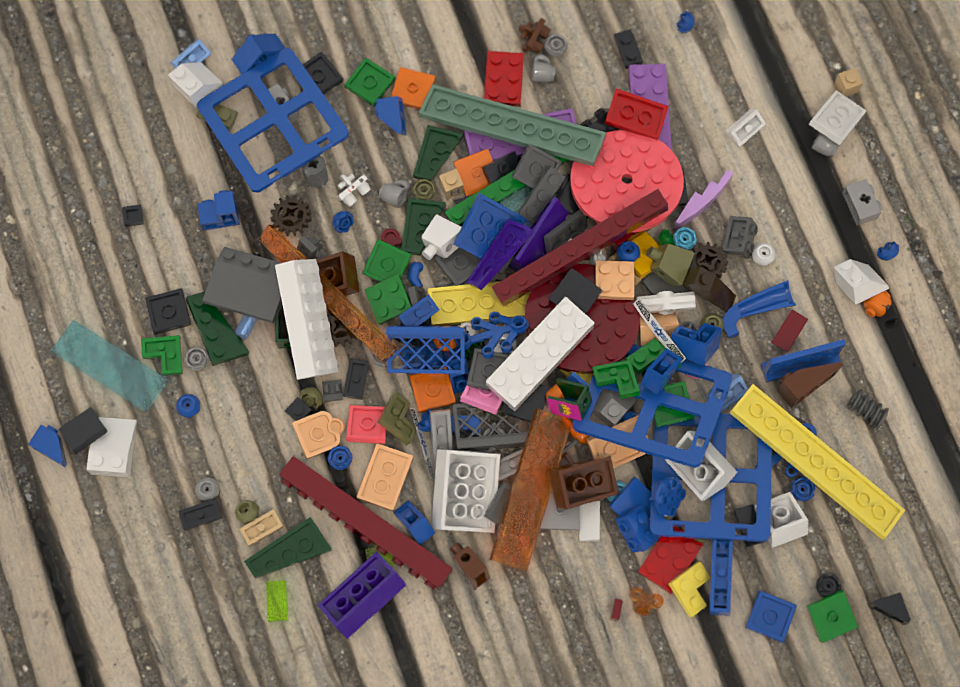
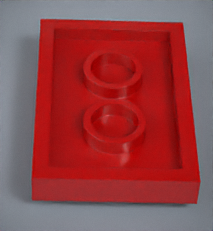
[484,51,524,107]
[604,88,669,140]
[637,526,703,595]

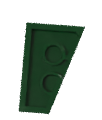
[413,125,464,181]
[401,198,446,256]

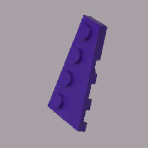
[466,219,535,290]

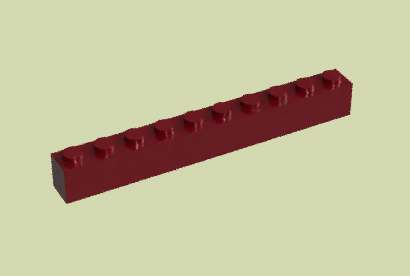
[492,189,668,307]
[279,456,453,590]

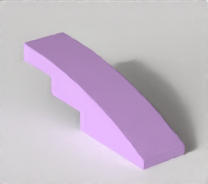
[674,170,733,230]

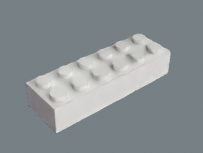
[275,259,338,380]
[486,297,595,412]

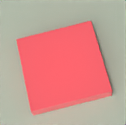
[346,405,387,444]

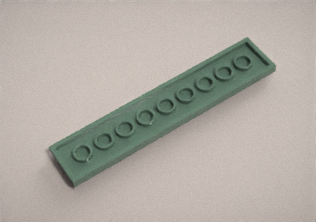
[419,84,606,167]

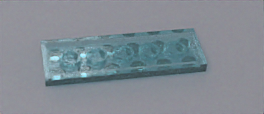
[51,320,168,412]

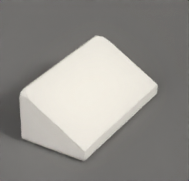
[725,109,766,147]
[579,501,600,542]

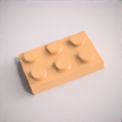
[586,415,649,468]
[356,443,414,512]

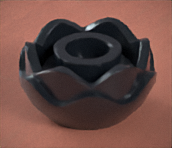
[816,573,841,597]

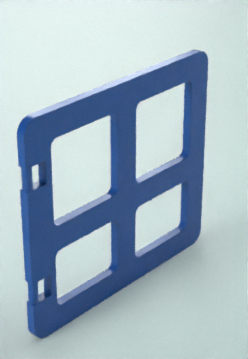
[197,48,349,193]
[573,344,732,468]
[650,413,772,542]

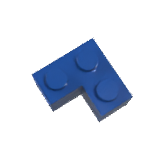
[232,33,285,74]
[198,190,240,231]
[671,323,722,365]

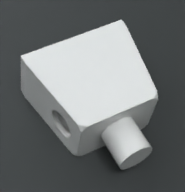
[421,214,461,260]

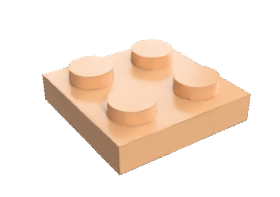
[595,260,634,300]

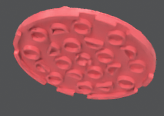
[570,130,684,232]

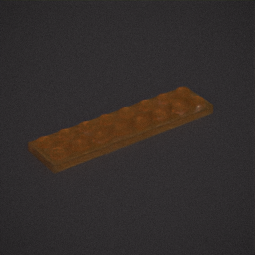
[489,409,572,572]

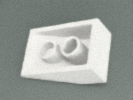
[86,417,137,477]

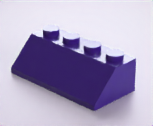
[508,197,569,272]
[318,552,407,639]

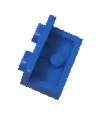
[402,342,444,374]
[615,505,659,553]

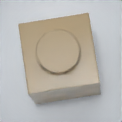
[834,68,863,97]
[439,169,464,199]

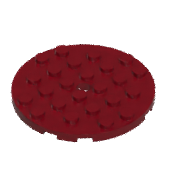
[525,264,640,374]

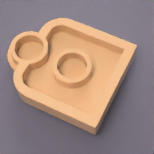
[292,411,345,459]

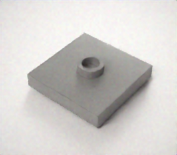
[540,489,579,530]

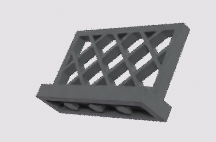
[452,402,536,452]

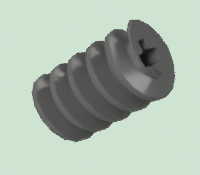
[302,156,328,188]
[845,389,889,430]

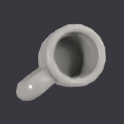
[531,54,555,82]
[812,132,839,157]
[379,180,410,208]

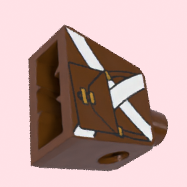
[450,542,490,590]

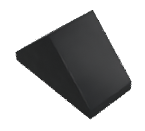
[868,592,911,625]

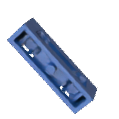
[710,539,733,616]

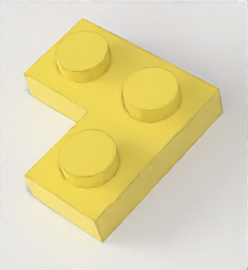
[668,561,710,617]

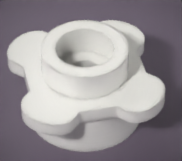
[590,250,606,265]

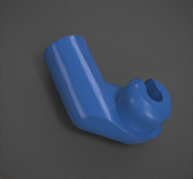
[407,262,423,288]

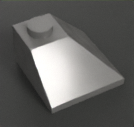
[593,389,638,427]

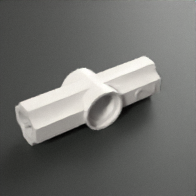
[637,291,696,315]

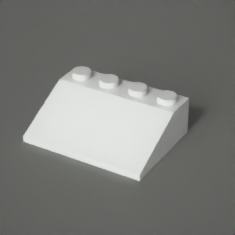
[431,449,500,533]

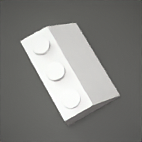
[665,431,737,501]

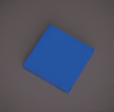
[608,477,651,518]
[745,590,797,643]

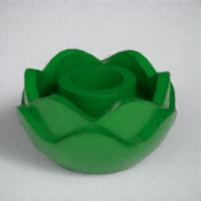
[658,229,675,246]

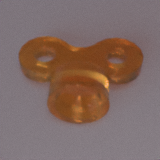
[630,587,664,616]

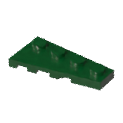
[186,292,249,366]
[244,517,333,579]

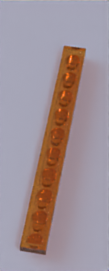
[258,225,397,362]

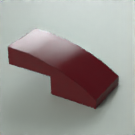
[772,309,808,352]

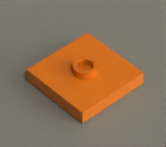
[391,67,436,110]
[453,148,493,197]
[409,366,456,413]

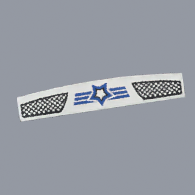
[633,298,686,363]
[410,408,435,480]

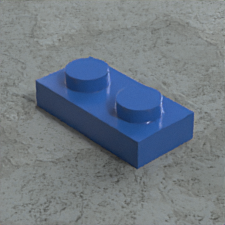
[397,294,440,326]

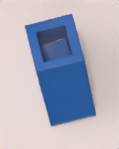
[443,347,469,394]

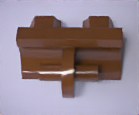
[519,18,551,54]

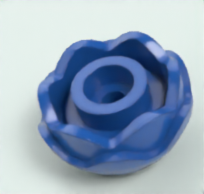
[677,11,695,33]
[332,211,354,233]
[616,241,640,262]
[877,241,899,261]
[176,394,200,418]
[418,409,435,432]
[328,446,352,470]
[791,477,815,501]

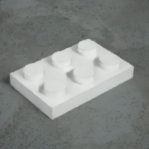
[809,90,866,145]

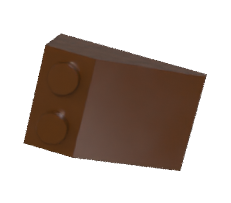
[316,251,359,300]
[777,362,843,409]
[549,456,619,510]

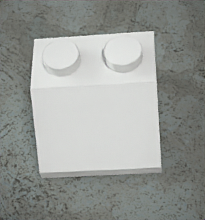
[168,62,224,108]
[834,259,889,305]
[754,492,808,548]

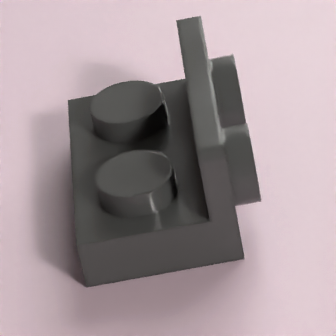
[723,216,758,259]

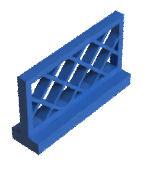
[386,326,466,374]
[761,339,846,383]

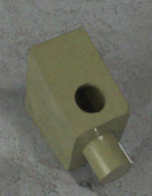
[646,244,695,287]

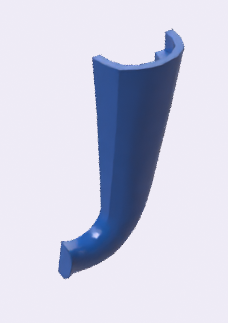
[723,280,796,338]

